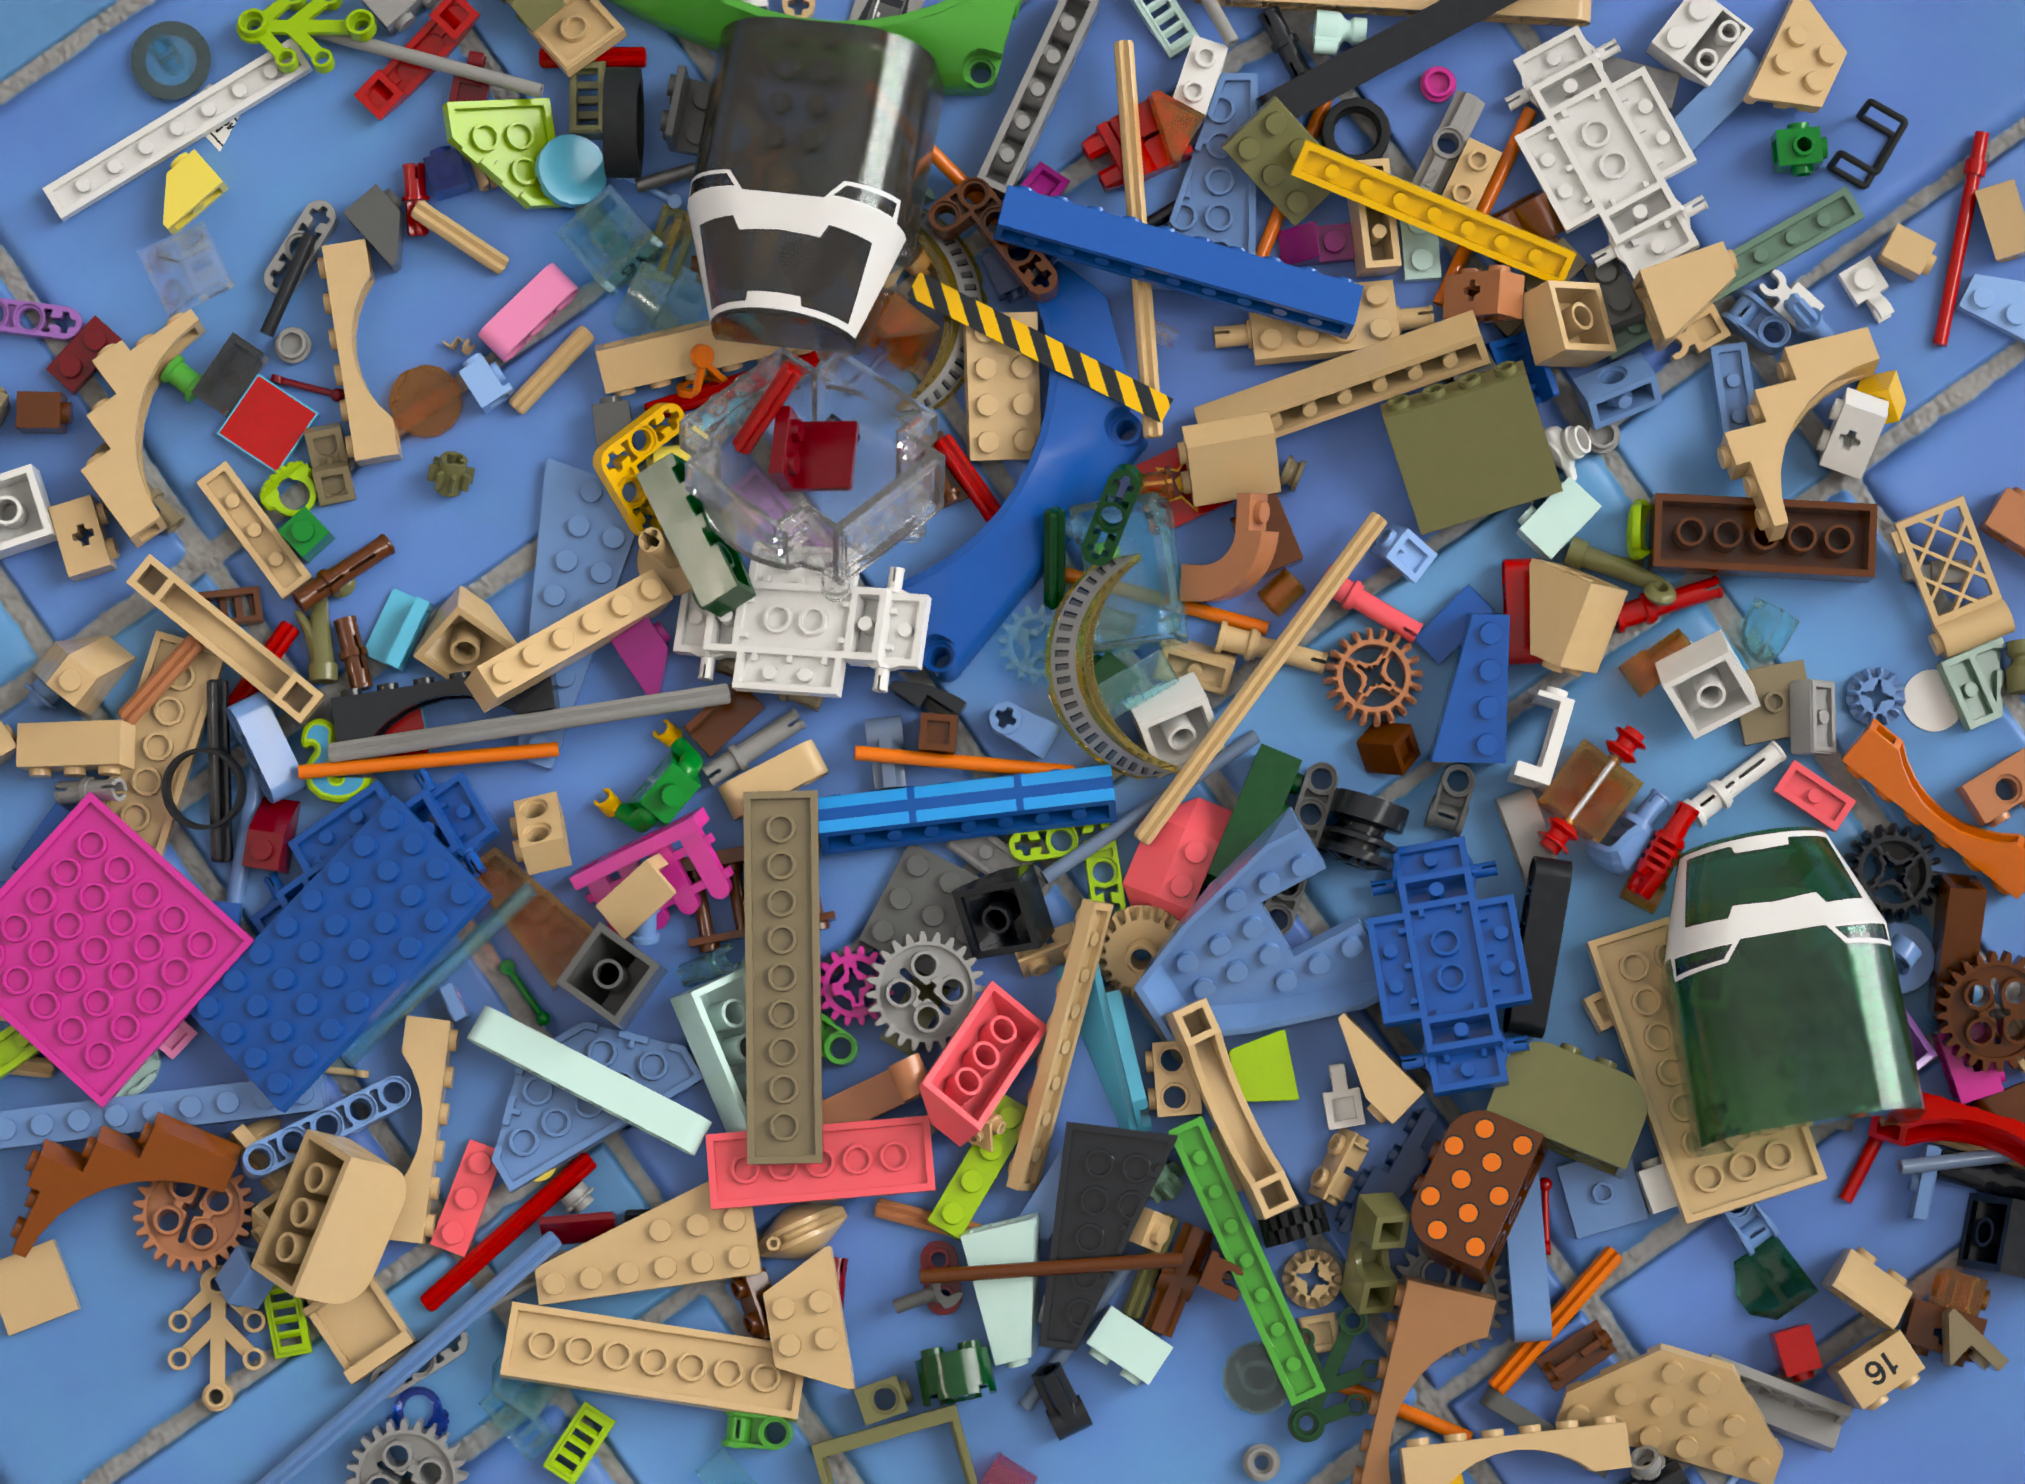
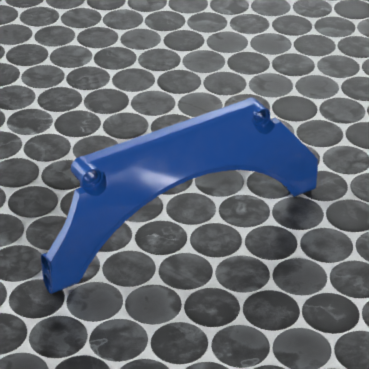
[846,261,1149,683]

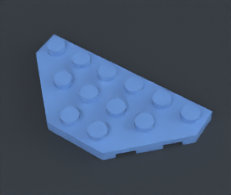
[492,1021,704,1194]

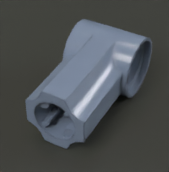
[864,715,906,790]

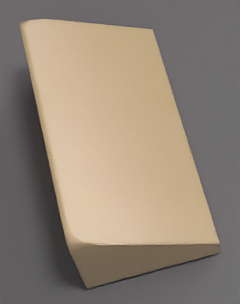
[1155,635,1237,696]

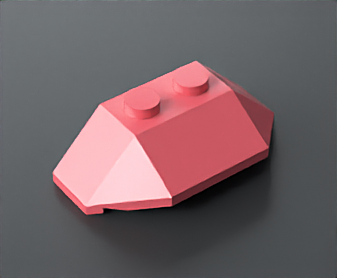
[1122,797,1232,921]

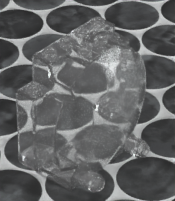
[679,346,945,602]

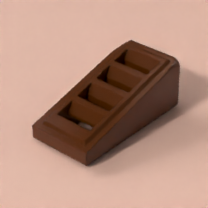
[188,586,264,634]

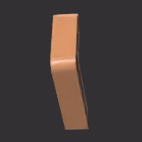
[823,1053,928,1124]

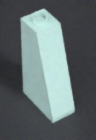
[960,1212,1040,1368]

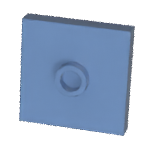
[1555,1158,1649,1239]

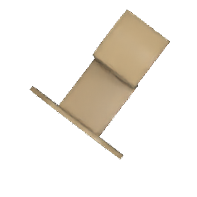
[442,337,476,356]

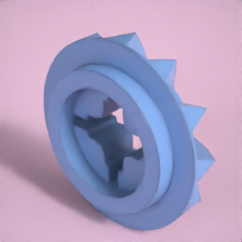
[1846,667,1906,725]

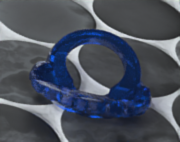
[386,1386,450,1436]

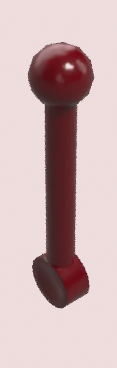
[270,374,345,402]

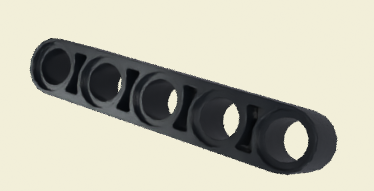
[1503,856,1573,1039]

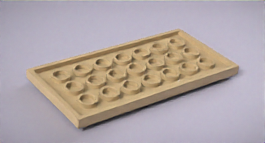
[1585,898,1827,1226]

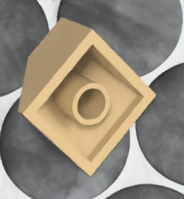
[413,585,517,680]

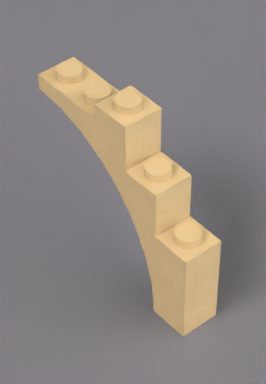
[80,309,206,549]
[1717,327,1880,542]

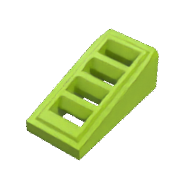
[264,1284,313,1359]
[542,1401,616,1484]

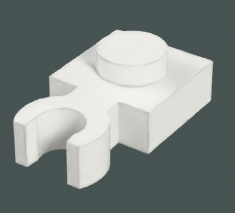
[1757,269,1825,335]

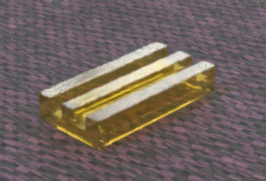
[641,204,693,286]

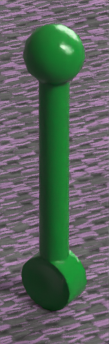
[500,960,550,1026]

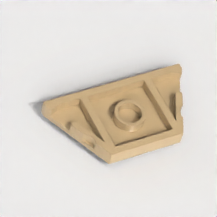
[1742,0,1847,113]
[763,1246,856,1390]

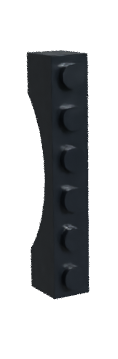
[330,671,560,742]

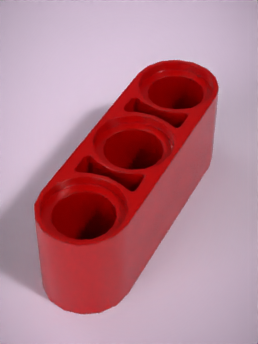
[1502,558,1543,665]

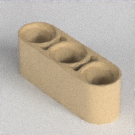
[717,739,829,821]

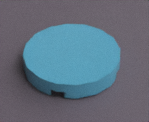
[534,134,607,208]

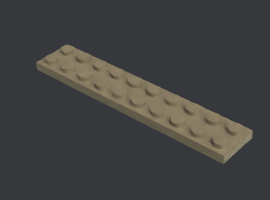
[743,790,823,1165]

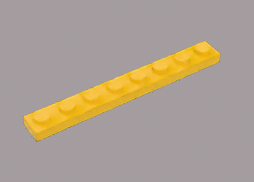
[1290,139,1577,281]

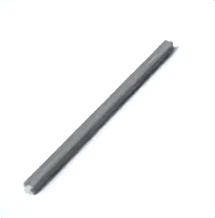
[327,683,731,763]

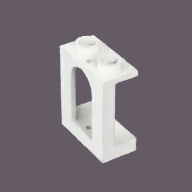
[1507,686,1575,792]

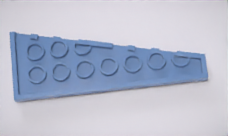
[518,458,644,771]

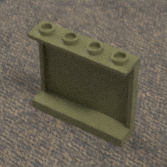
[1380,360,1563,535]

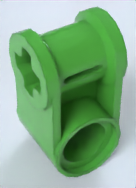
[821,1013,859,1067]
[721,1411,795,1450]

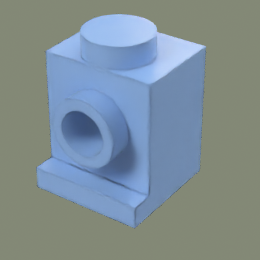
[459,353,515,414]

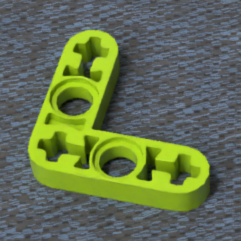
[1008,823,1126,914]

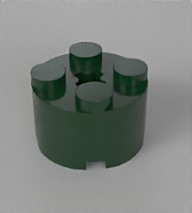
[915,1340,997,1407]

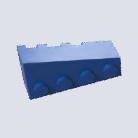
[1428,613,1510,763]

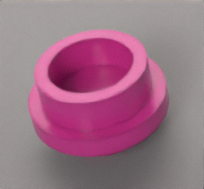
[1419,66,1456,103]

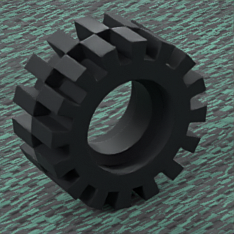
[1258,1201,1330,1248]

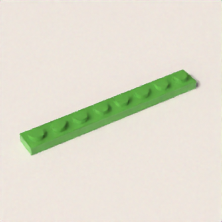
[1168,1116,1326,1406]

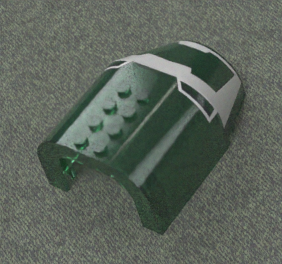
[1661,826,1926,1157]

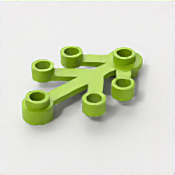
[236,0,377,74]

